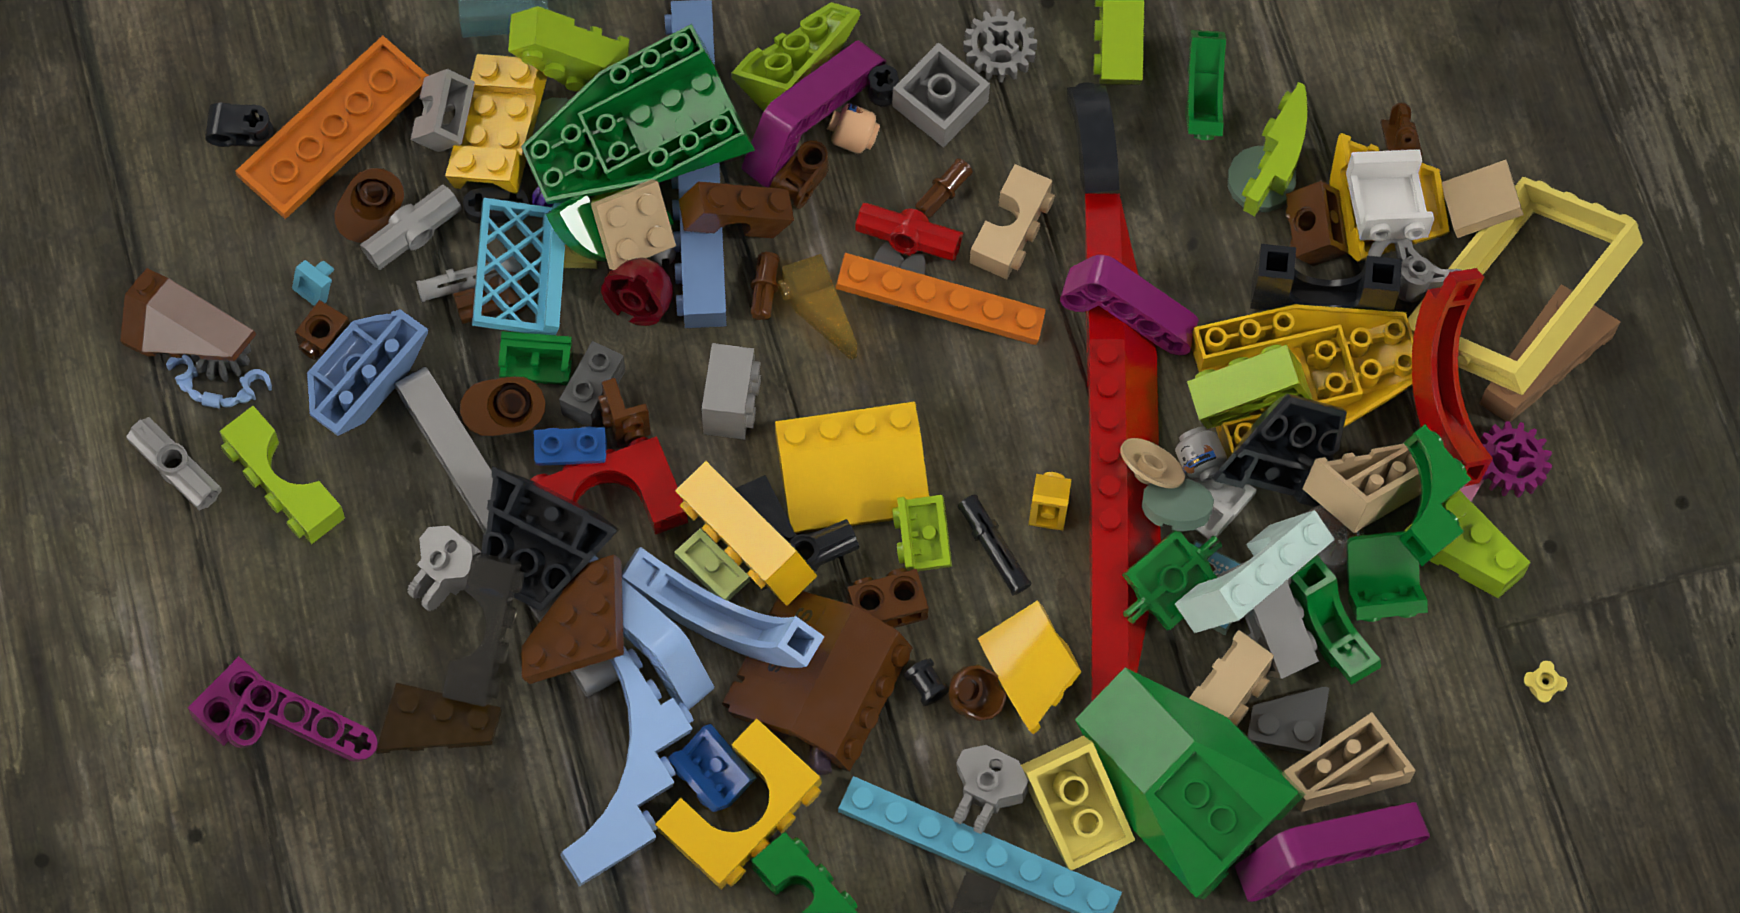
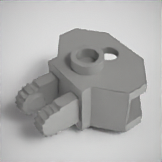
[407,526,485,611]
[953,745,1029,834]

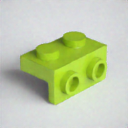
[893,495,952,571]

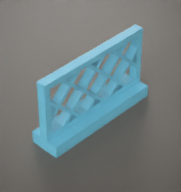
[472,198,565,335]

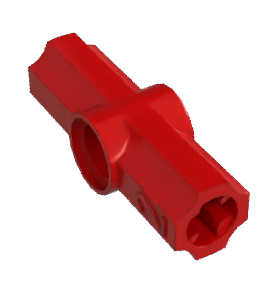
[855,203,963,261]

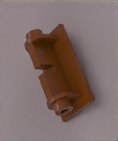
[1380,103,1423,157]

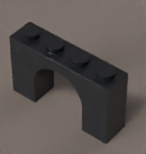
[1250,244,1402,312]

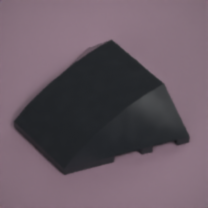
[1212,393,1347,509]
[478,466,620,611]

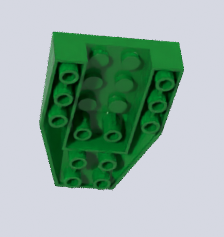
[521,24,755,204]
[1075,668,1306,899]

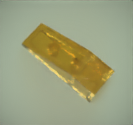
[778,254,857,360]

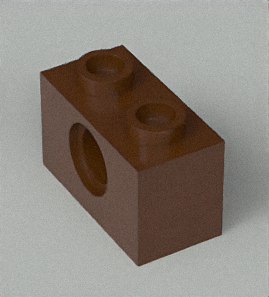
[1286,181,1348,266]

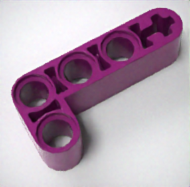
[1060,255,1199,355]
[226,679,377,762]

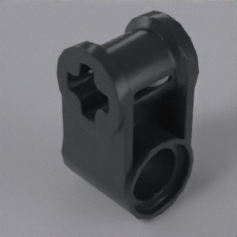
[205,102,275,147]

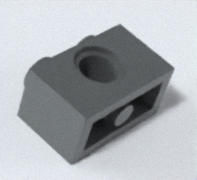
[559,341,625,427]

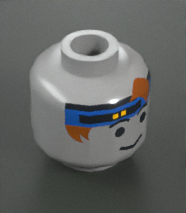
[1175,427,1227,482]

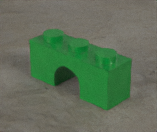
[751,832,858,913]

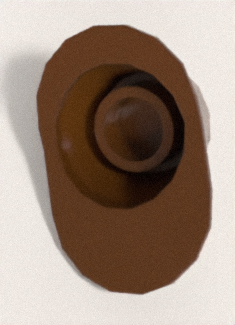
[334,168,404,243]
[460,376,546,436]

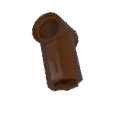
[453,272,528,324]

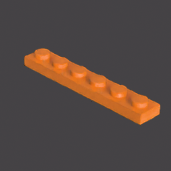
[835,253,1046,345]

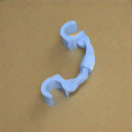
[166,354,272,409]

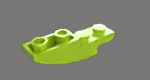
[1242,82,1307,217]

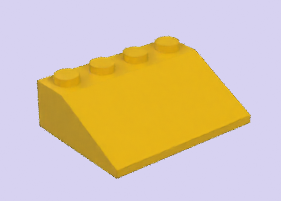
[775,402,929,534]

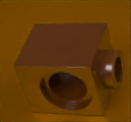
[295,300,350,360]

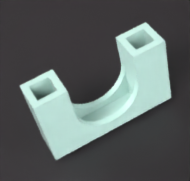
[1175,510,1335,633]

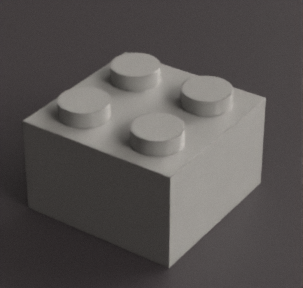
[892,42,990,148]
[702,343,761,440]

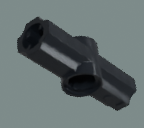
[760,519,860,591]

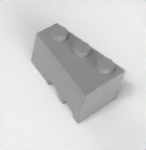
[1216,560,1318,679]

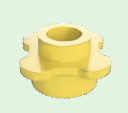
[1524,661,1567,703]

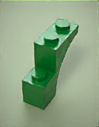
[1185,30,1226,140]
[1399,424,1471,566]

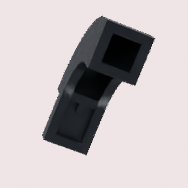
[1067,82,1119,194]

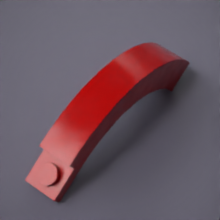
[1412,268,1493,487]

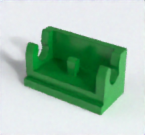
[498,331,573,385]

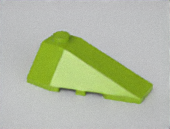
[731,2,860,111]

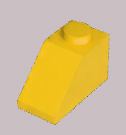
[1028,472,1072,531]

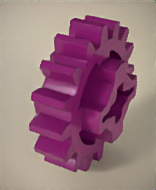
[1480,421,1552,498]

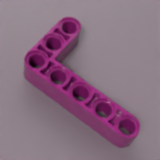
[741,40,886,188]
[1235,802,1430,902]

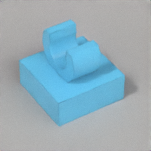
[292,260,334,306]

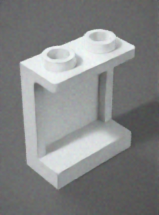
[1346,149,1434,241]

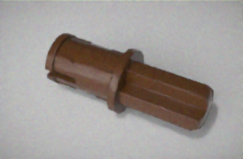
[915,158,973,218]
[751,252,780,320]

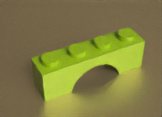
[220,406,345,544]

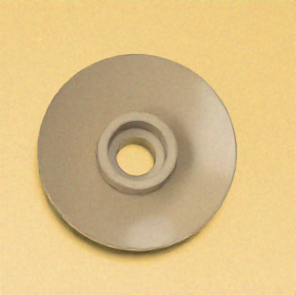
[1120,438,1185,488]

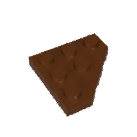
[521,554,624,684]

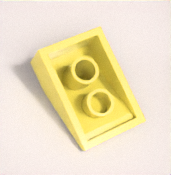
[1021,736,1135,870]

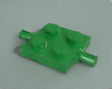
[1122,530,1223,630]

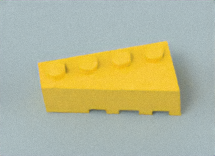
[675,461,817,606]

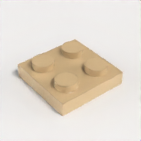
[591,179,676,270]

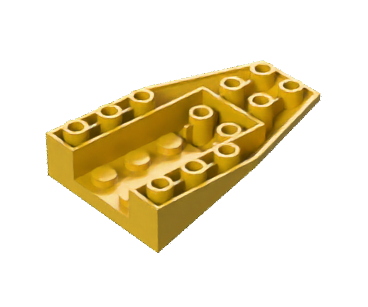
[1191,304,1413,460]

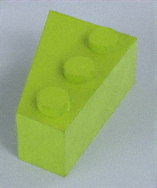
[1093,0,1144,85]
[508,6,629,91]
[1187,345,1313,429]
[1404,490,1531,598]

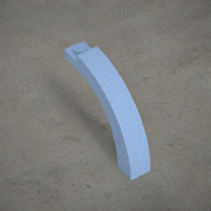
[622,547,825,668]

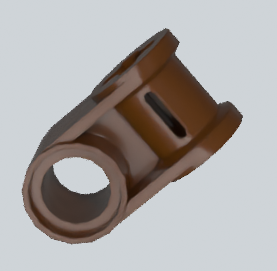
[770,140,829,209]

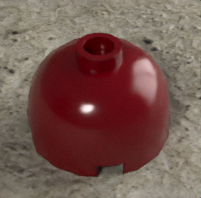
[601,257,672,326]

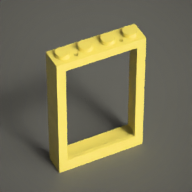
[1408,177,1643,395]

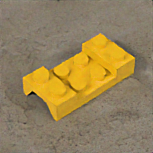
[445,54,547,193]

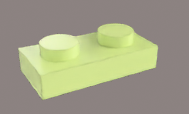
[674,529,750,601]

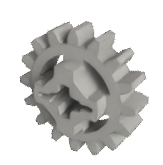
[963,9,1037,82]

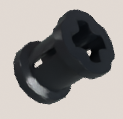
[868,64,899,107]
[904,658,949,706]

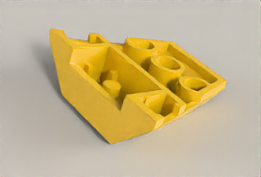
[1329,133,1450,262]

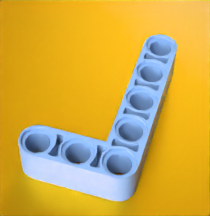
[589,556,714,710]

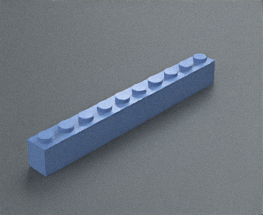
[665,0,727,328]

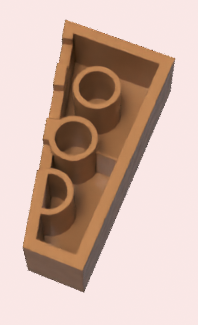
[1480,284,1620,422]

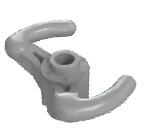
[1368,238,1460,303]

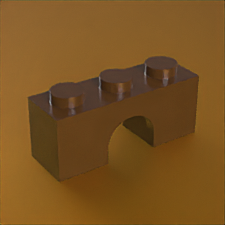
[679,181,794,238]

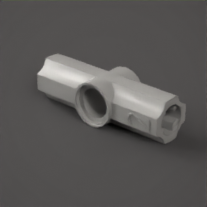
[360,184,462,270]
[126,417,222,511]

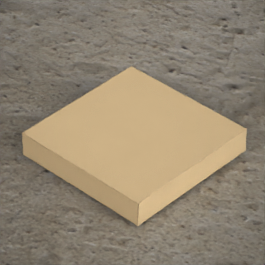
[1442,160,1524,238]

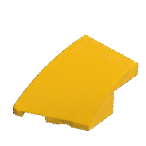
[977,600,1081,734]

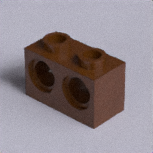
[847,568,929,628]

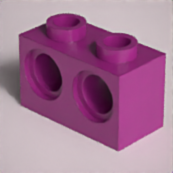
[188,656,269,746]

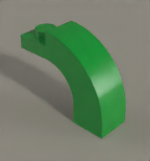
[546,195,674,262]
[1289,555,1381,685]

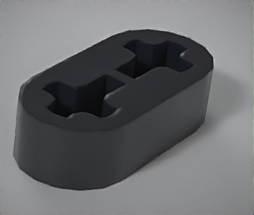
[463,188,529,224]

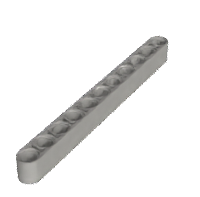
[394,367,619,698]

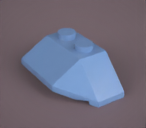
[307,310,428,436]

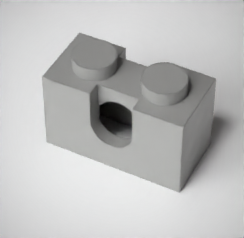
[411,69,475,152]

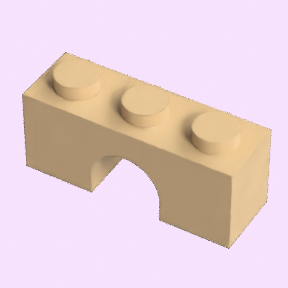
[970,164,1055,279]

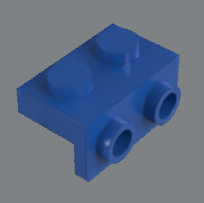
[534,426,607,466]
[668,724,757,812]

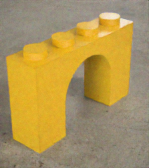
[655,718,822,889]

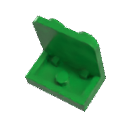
[1347,531,1428,622]

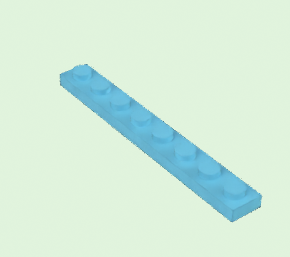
[838,776,1122,913]

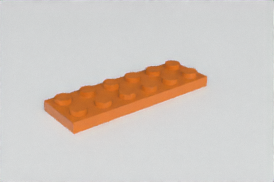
[235,35,429,219]

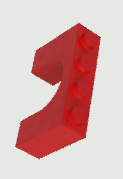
[530,436,688,535]

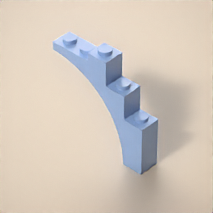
[560,647,694,887]

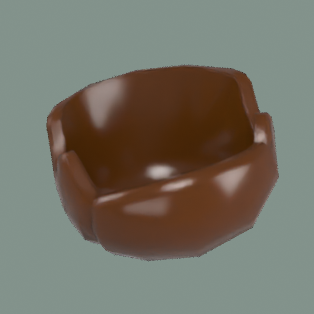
[948,665,1006,721]

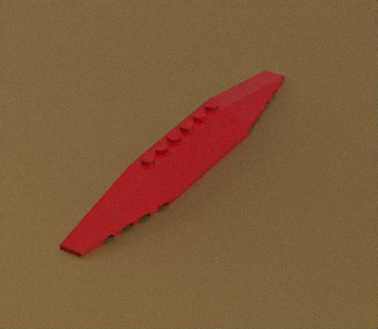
[1085,193,1161,702]

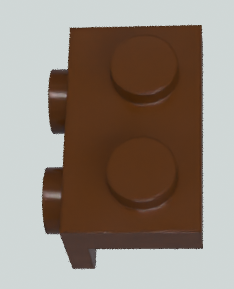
[598,378,651,445]

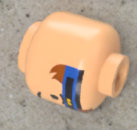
[827,103,880,154]

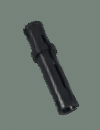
[958,495,1032,595]

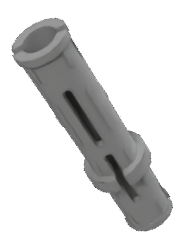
[416,256,522,302]

